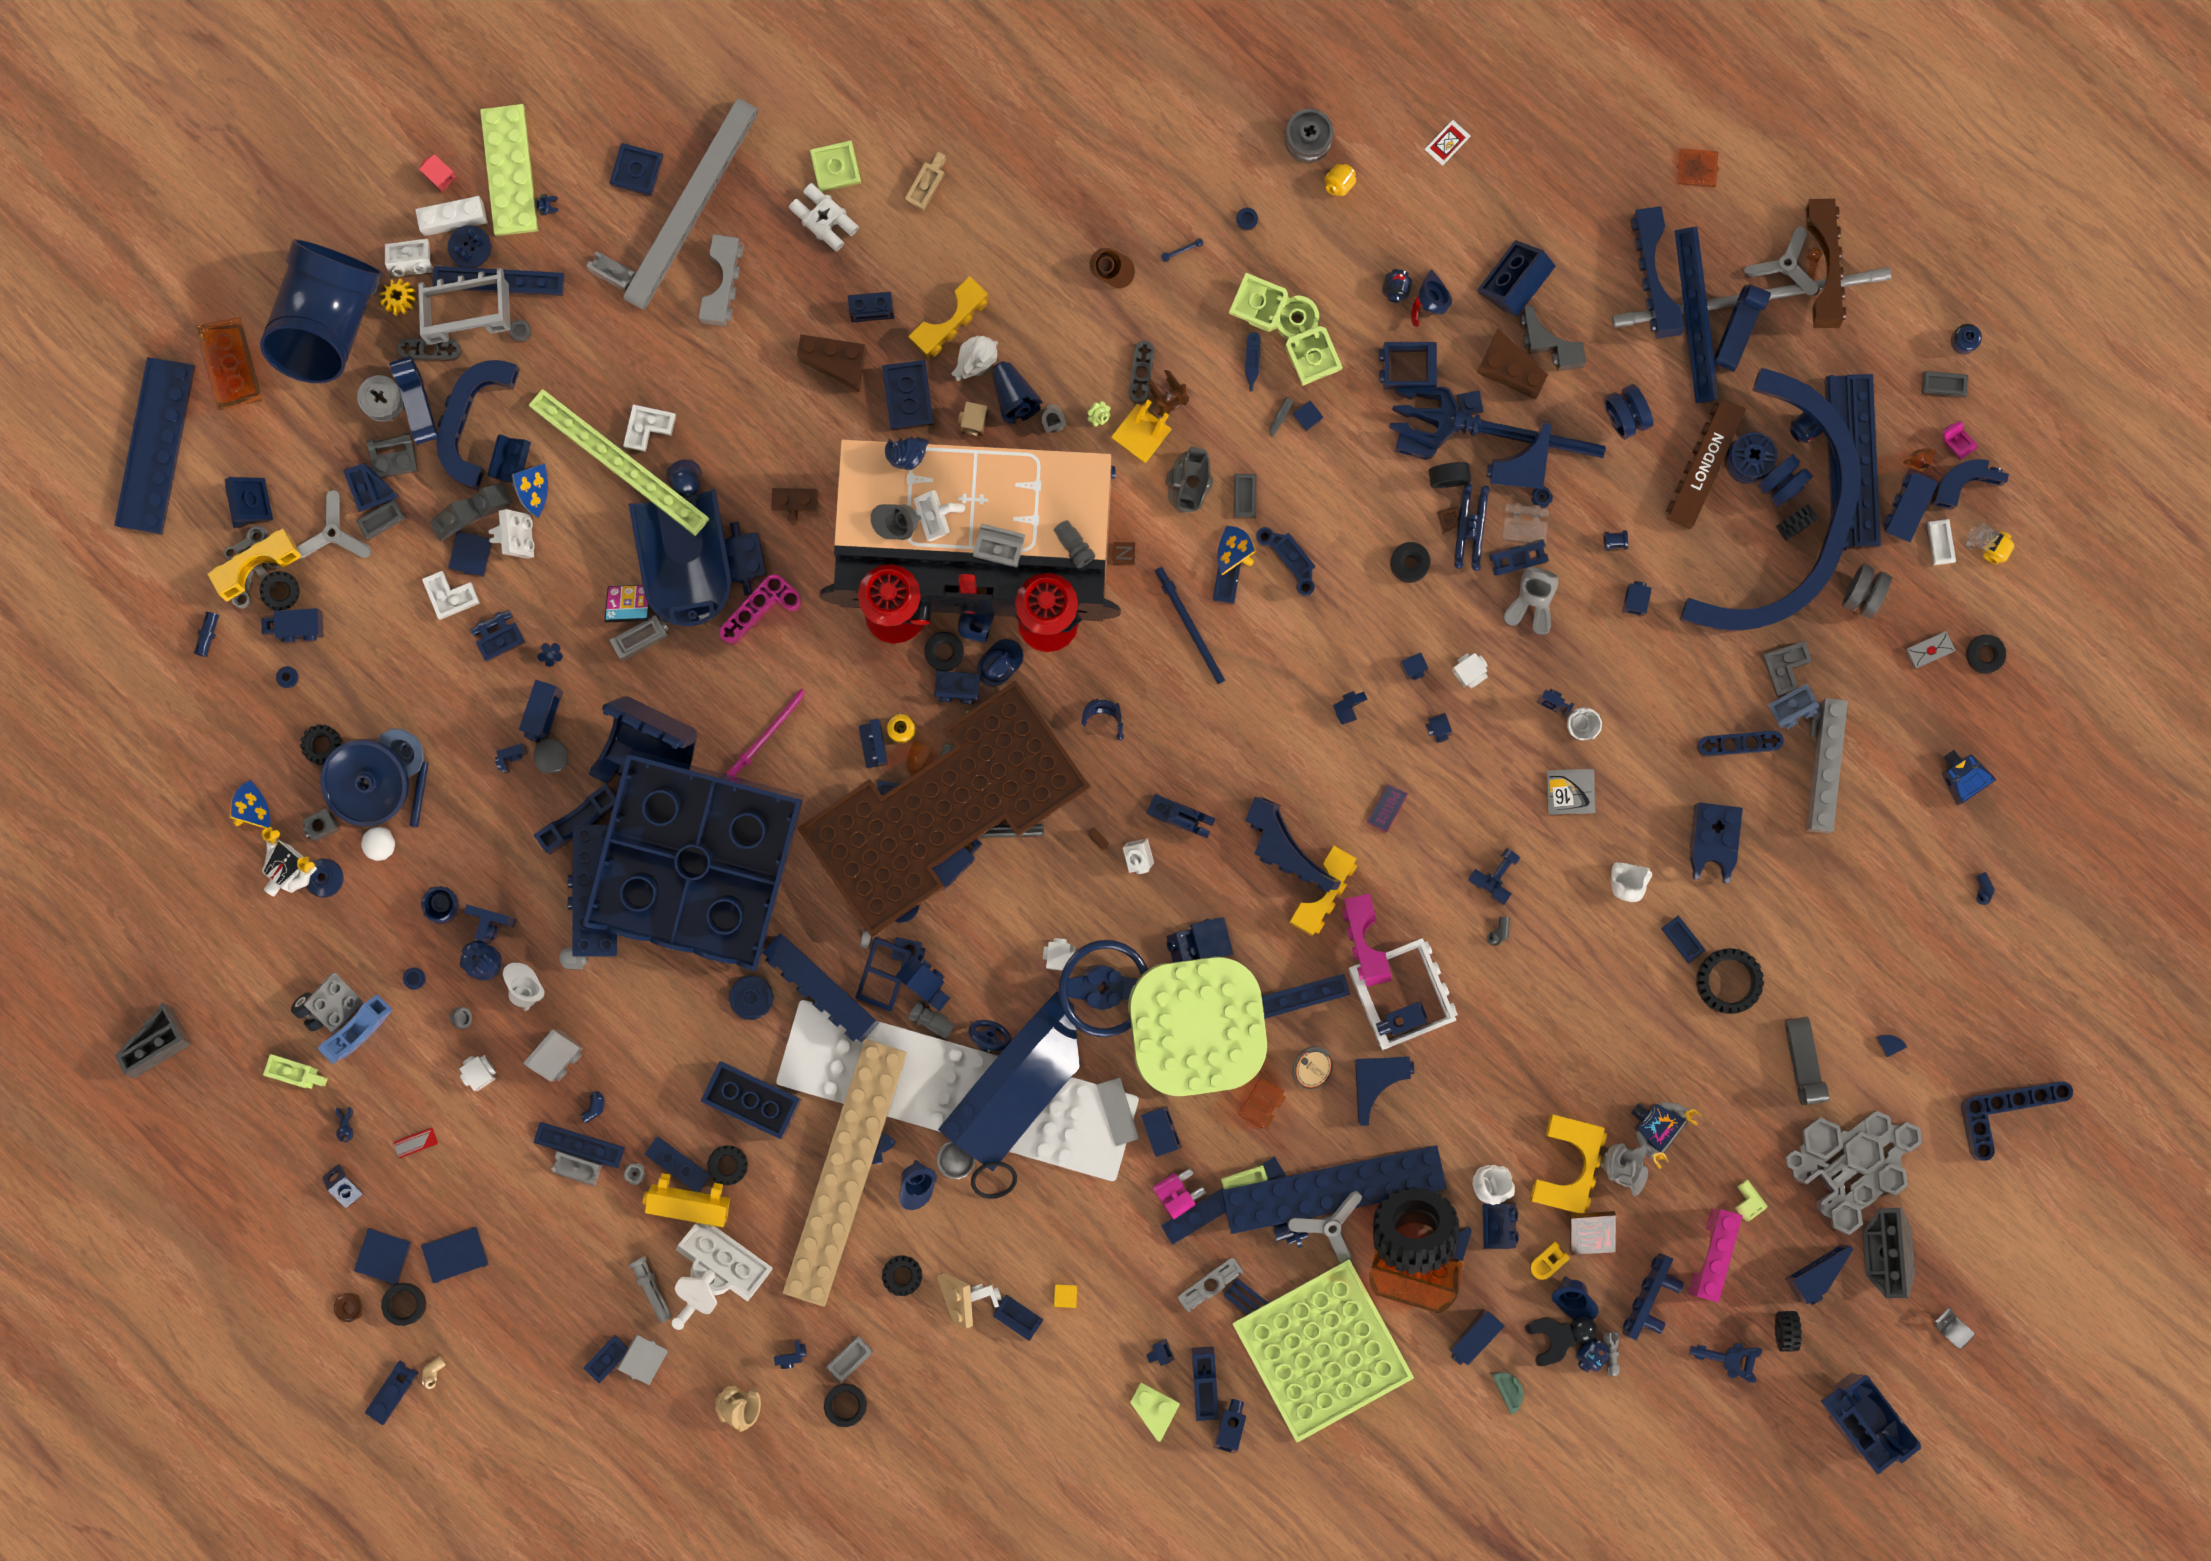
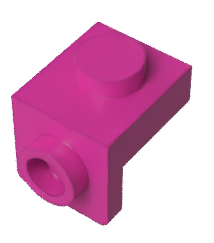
[1943,421,1977,460]

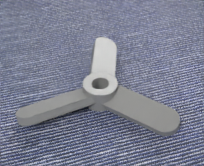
[1744,227,1819,296]
[297,490,372,559]
[1288,1191,1362,1263]

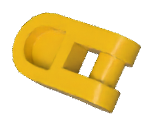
[1530,1241,1570,1280]

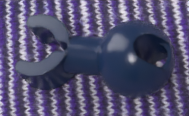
[336,1107,354,1142]

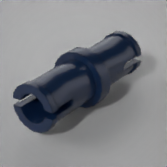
[193,611,220,657]

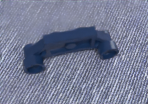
[1256,527,1316,597]

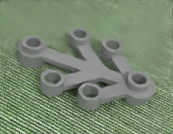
[224,526,280,609]

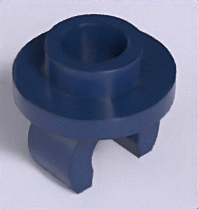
[536,194,559,215]

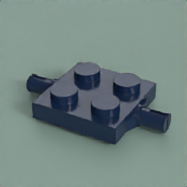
[725,522,767,596]

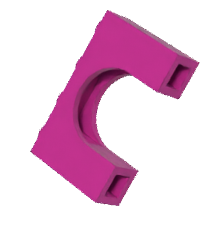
[1688,1208,1742,1303]

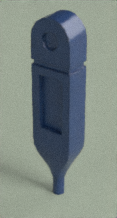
[1245,332,1261,392]

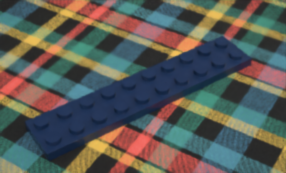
[1221,1145,1447,1234]

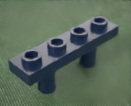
[1622,1253,1684,1340]

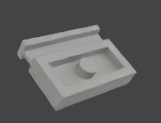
[973,524,1025,567]

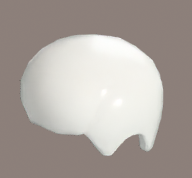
[1567,707,1602,740]
[361,826,395,861]

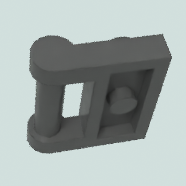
[367,432,418,478]

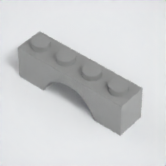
[699,234,744,327]

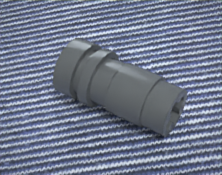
[1054,520,1096,568]
[908,1000,955,1039]

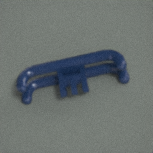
[1454,483,1490,571]

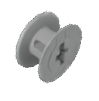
[357,375,404,422]

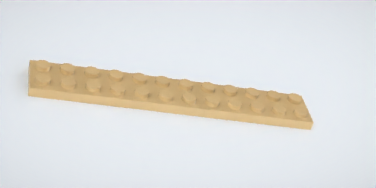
[783,1039,908,1307]

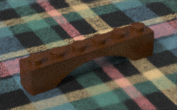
[1805,198,1846,328]

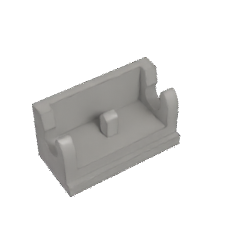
[586,252,636,292]
[551,1151,602,1186]

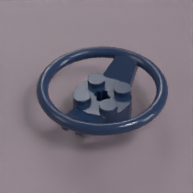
[1059,940,1148,1037]

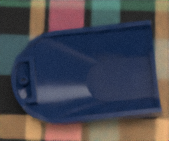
[629,489,731,626]

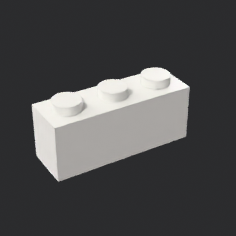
[415,196,488,236]

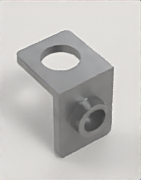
[1934,1308,1975,1349]

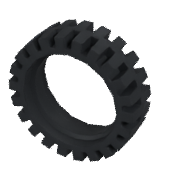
[1696,948,1764,1014]

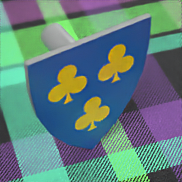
[511,463,548,518]

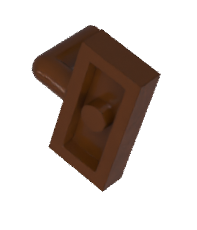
[771,488,816,526]

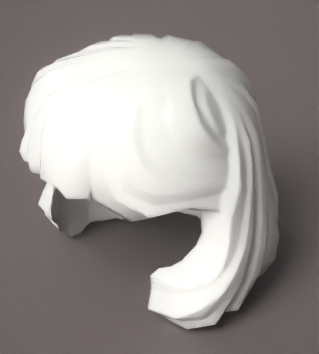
[1611,862,1652,902]

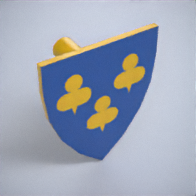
[1217,526,1256,575]
[230,780,270,828]

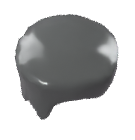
[534,738,568,773]

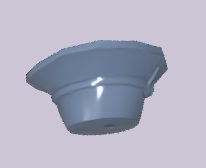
[378,728,424,777]

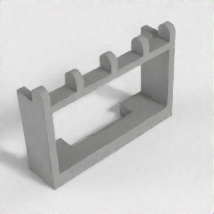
[418,268,511,345]

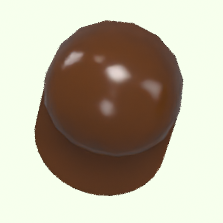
[1089,248,1135,288]

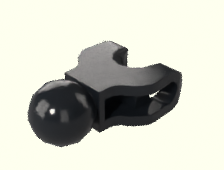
[1524,1316,1597,1366]

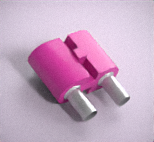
[1152,1168,1206,1220]

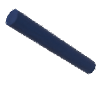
[409,762,429,827]

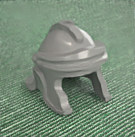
[1601,1143,1648,1196]

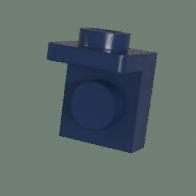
[495,743,527,774]

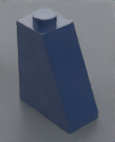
[1449,1309,1505,1365]

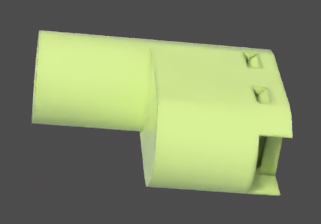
[1735,1179,1768,1222]

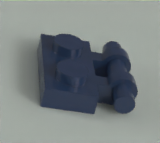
[470,610,526,662]

